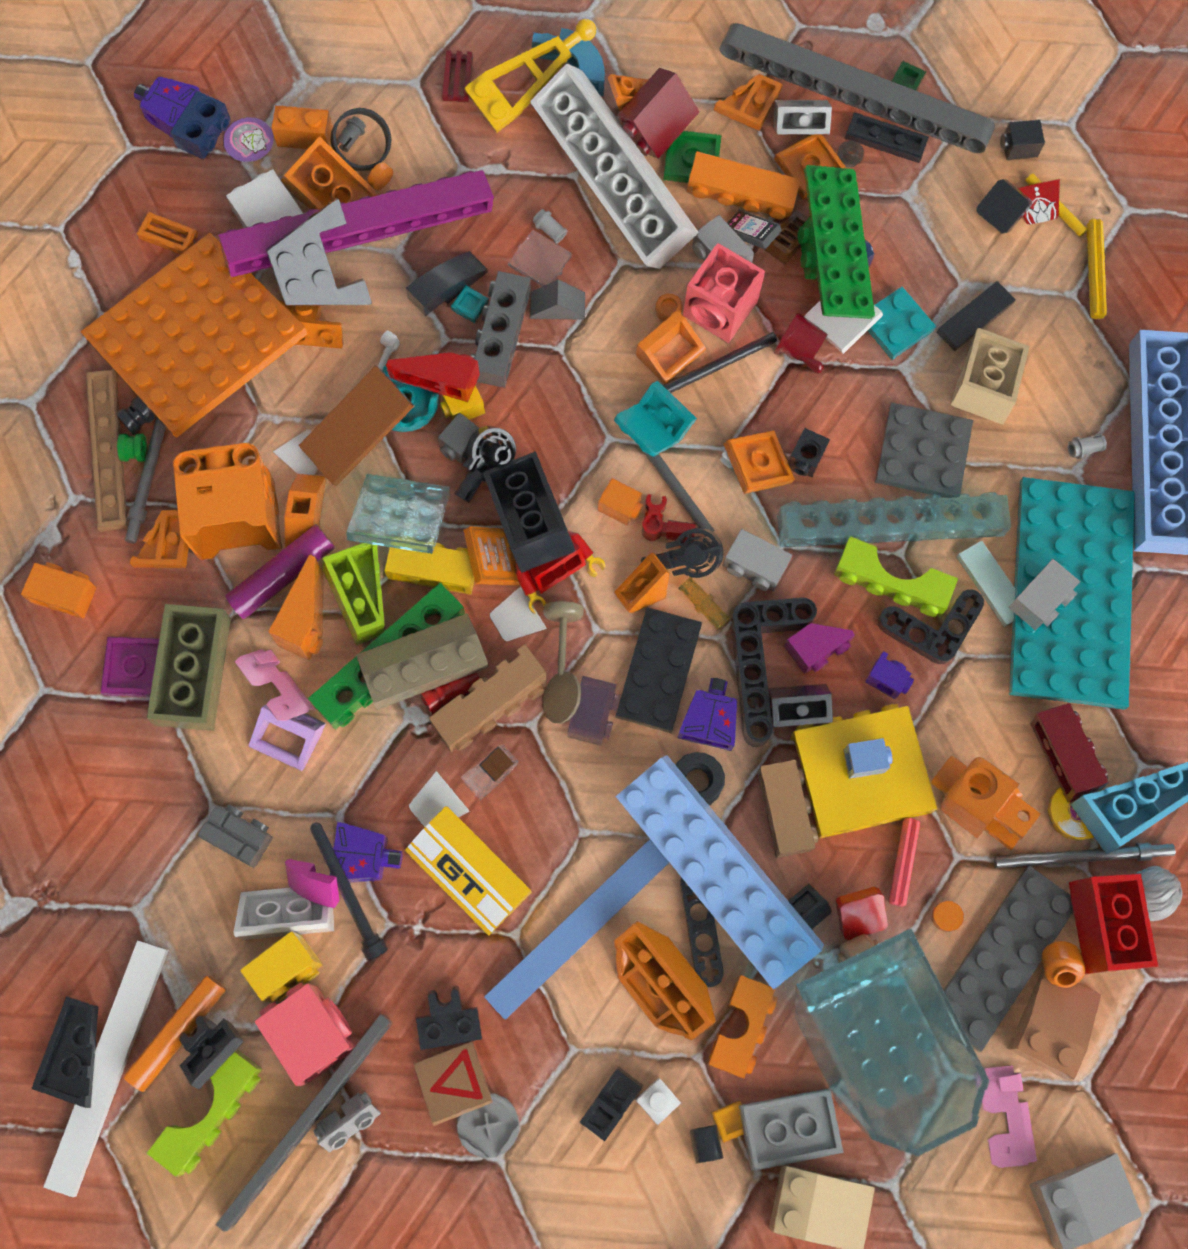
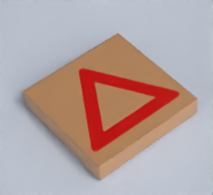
[414,1041,493,1126]

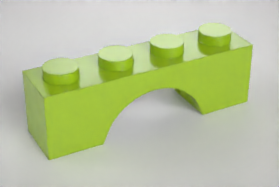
[834,536,958,617]
[146,1049,262,1177]

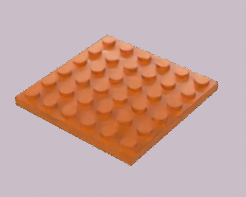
[80,232,309,438]

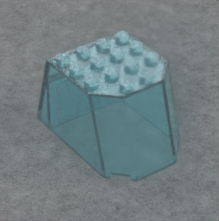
[795,928,990,1156]

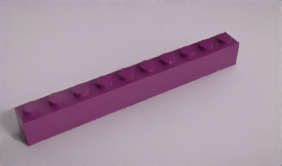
[219,170,494,277]

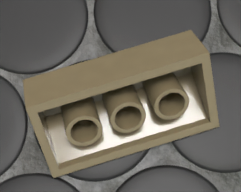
[356,614,488,710]

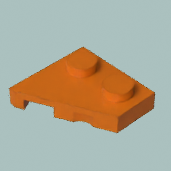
[714,74,783,131]
[130,510,189,568]

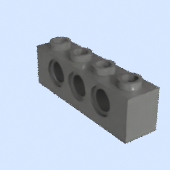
[471,271,531,388]

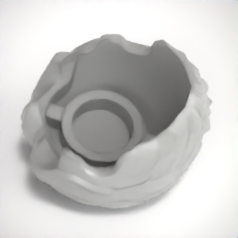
[1136,866,1183,921]

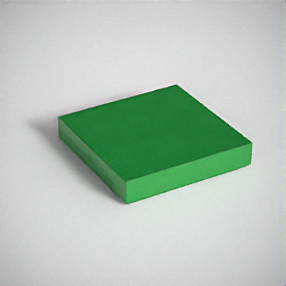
[663,131,722,183]

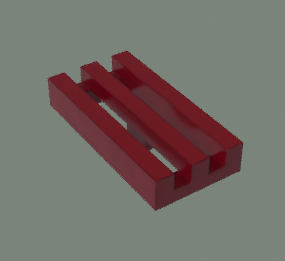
[442,50,473,102]

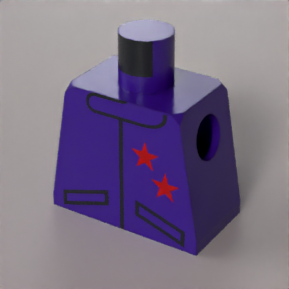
[134,77,200,138]
[677,678,737,751]
[330,822,403,883]

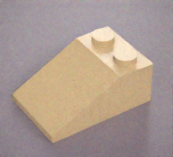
[951,328,1030,425]
[769,1165,875,1249]

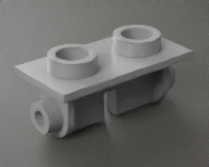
[313,1092,381,1153]

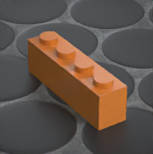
[686,151,801,220]

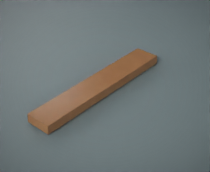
[86,369,128,532]

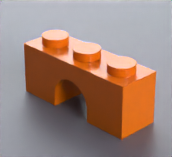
[706,975,778,1079]

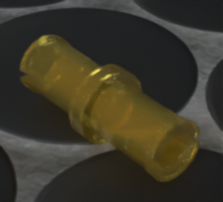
[678,577,731,631]

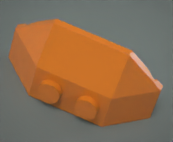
[614,921,716,1040]

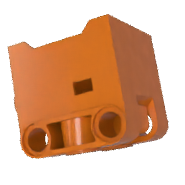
[173,443,282,560]

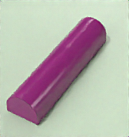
[225,524,336,619]

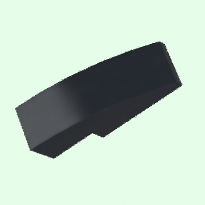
[406,251,488,316]

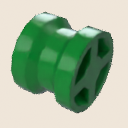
[117,434,148,462]

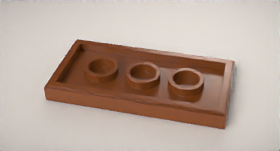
[298,365,414,486]

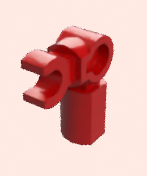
[642,494,696,543]

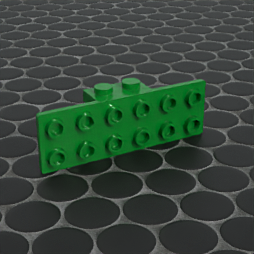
[797,165,875,319]

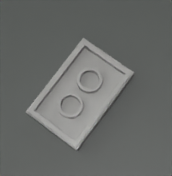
[739,1088,844,1171]

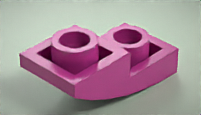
[285,859,340,908]

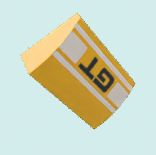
[405,806,532,936]

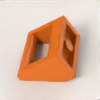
[636,310,706,384]

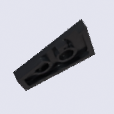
[31,996,99,1108]

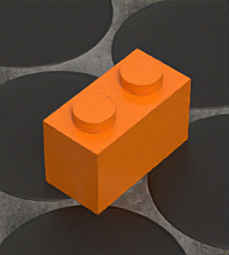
[272,105,333,149]
[21,562,97,619]

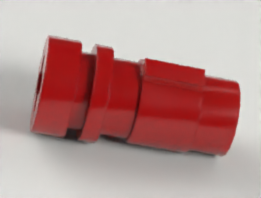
[419,672,480,716]

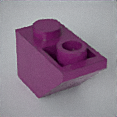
[784,623,855,674]

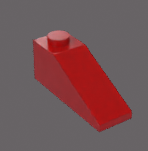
[386,352,480,403]

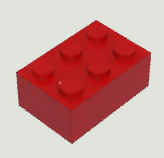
[1068,874,1159,974]

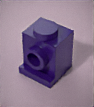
[865,651,914,699]

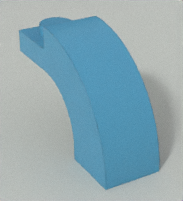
[532,28,605,97]

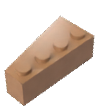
[429,644,547,752]

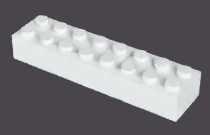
[530,64,699,269]

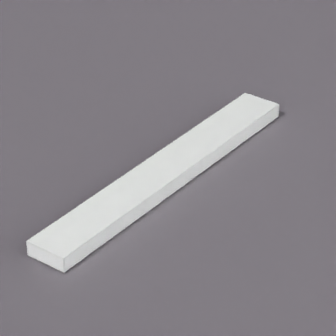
[43,941,169,1197]

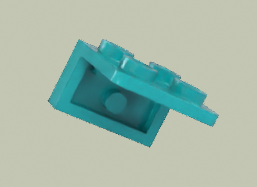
[614,381,697,457]

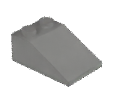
[1029,1153,1142,1249]

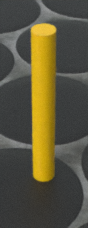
[1025,173,1088,237]

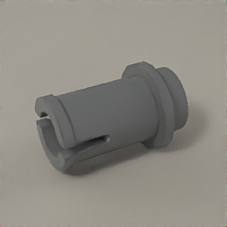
[336,116,366,152]

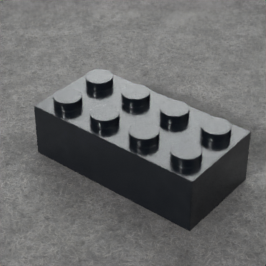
[483,451,576,573]

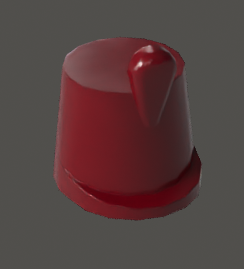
[774,313,828,374]

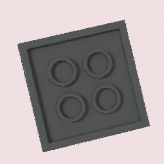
[875,402,973,500]

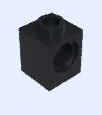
[788,428,830,477]

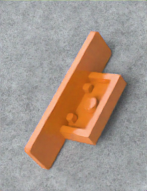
[278,300,344,349]

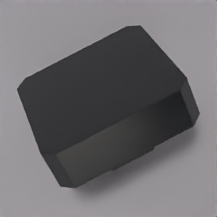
[976,179,1032,234]

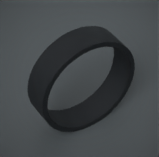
[330,108,392,171]

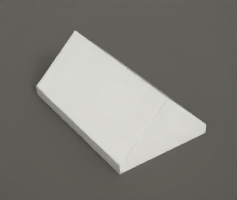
[234,888,334,940]

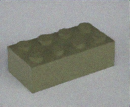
[147,604,231,731]

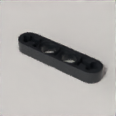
[680,877,724,988]

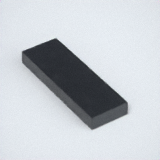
[845,112,929,163]
[936,281,1016,351]

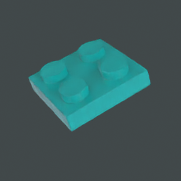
[867,286,936,360]

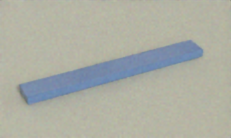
[484,839,669,1020]

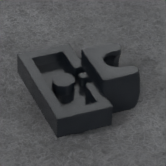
[416,986,482,1050]
[179,1016,244,1089]

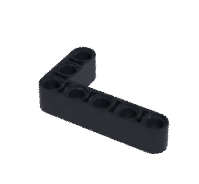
[730,598,817,747]

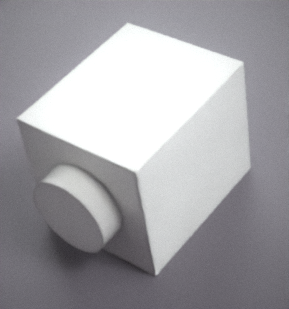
[635,1078,681,1125]

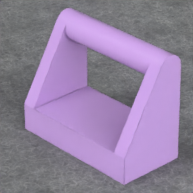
[249,705,326,771]

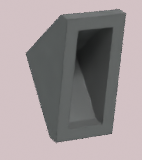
[531,279,585,320]

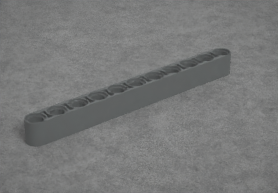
[719,23,995,153]

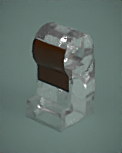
[461,744,519,801]

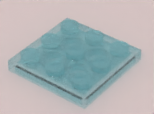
[346,474,450,554]

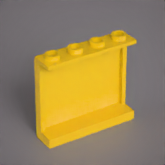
[790,704,937,839]

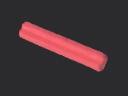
[889,818,920,907]

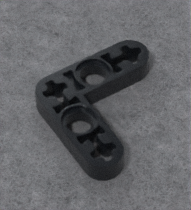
[878,589,984,665]

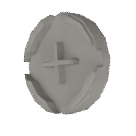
[457,1093,519,1158]

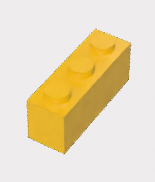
[384,537,474,595]

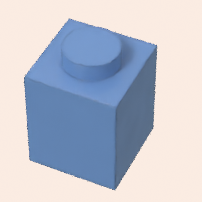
[843,738,893,779]

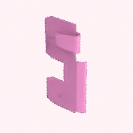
[235,649,315,721]
[978,1066,1037,1168]

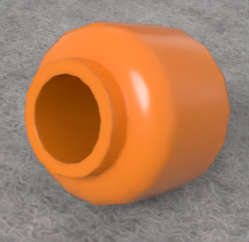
[1041,941,1085,988]

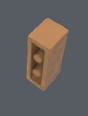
[757,760,818,858]

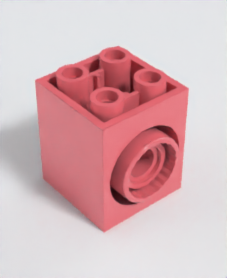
[683,243,765,343]
[254,983,356,1086]

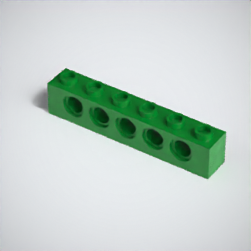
[308,582,465,730]

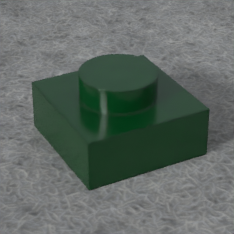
[891,61,926,91]

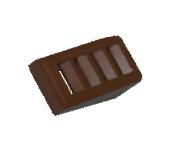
[764,210,808,265]

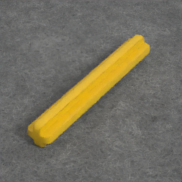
[1087,218,1107,319]

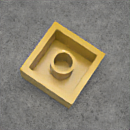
[240,931,323,1003]

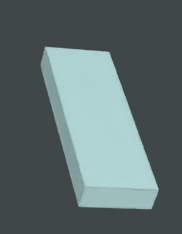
[957,541,1015,627]

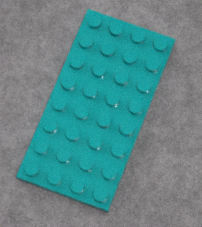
[1009,477,1135,710]

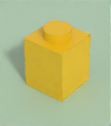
[440,385,485,420]

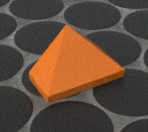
[614,552,670,613]

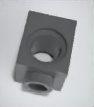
[438,413,479,464]

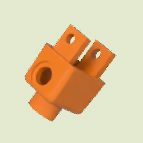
[931,755,1041,850]

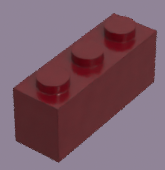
[1030,703,1109,802]

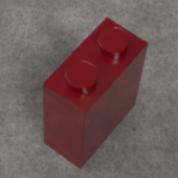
[618,67,700,159]

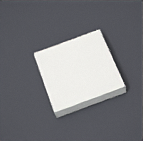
[804,301,883,354]

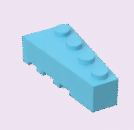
[1070,762,1188,854]

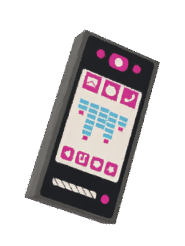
[727,209,782,249]

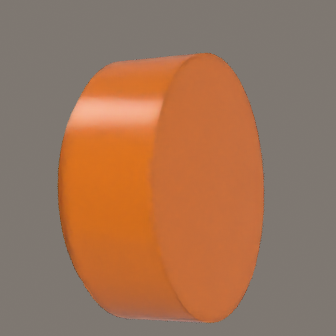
[368,162,394,190]
[655,293,683,321]
[932,901,964,932]

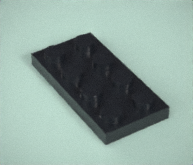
[615,607,702,734]

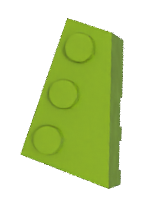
[322,538,385,646]

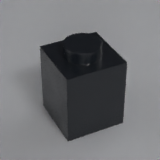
[1000,119,1045,160]

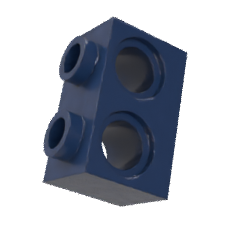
[170,91,231,160]

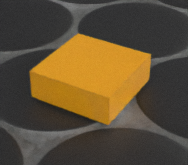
[711,1100,744,1143]

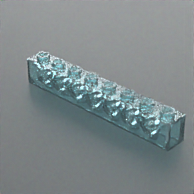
[777,492,1011,548]

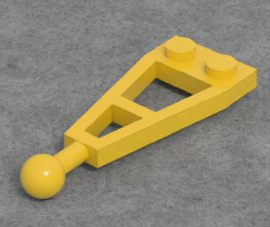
[464,19,596,133]

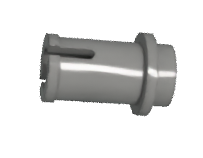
[533,209,568,244]
[1067,433,1107,459]

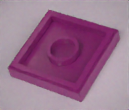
[100,637,159,697]

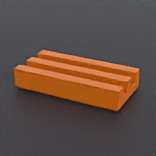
[136,212,199,255]

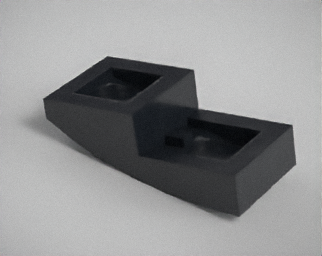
[580,1066,643,1142]

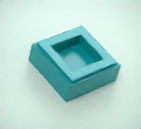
[451,285,489,323]

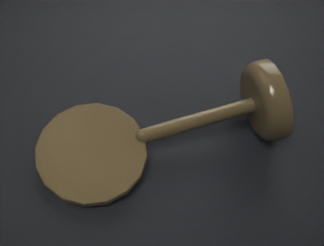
[543,601,584,724]

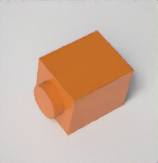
[598,478,644,526]

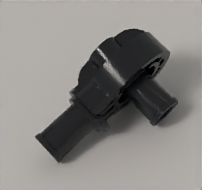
[454,426,516,503]
[641,528,724,578]

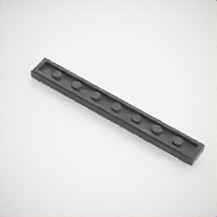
[216,1014,392,1232]

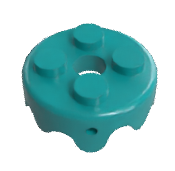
[382,365,439,432]

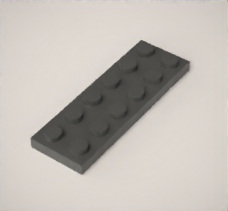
[928,866,1074,1052]

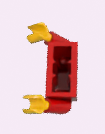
[516,531,605,614]

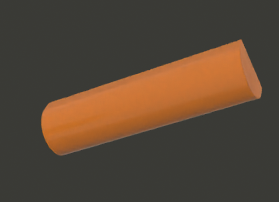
[123,975,227,1092]

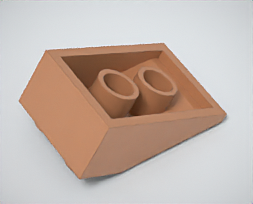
[1008,969,1101,1079]

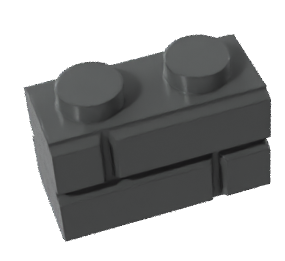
[198,804,273,868]

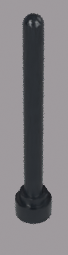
[310,822,388,960]

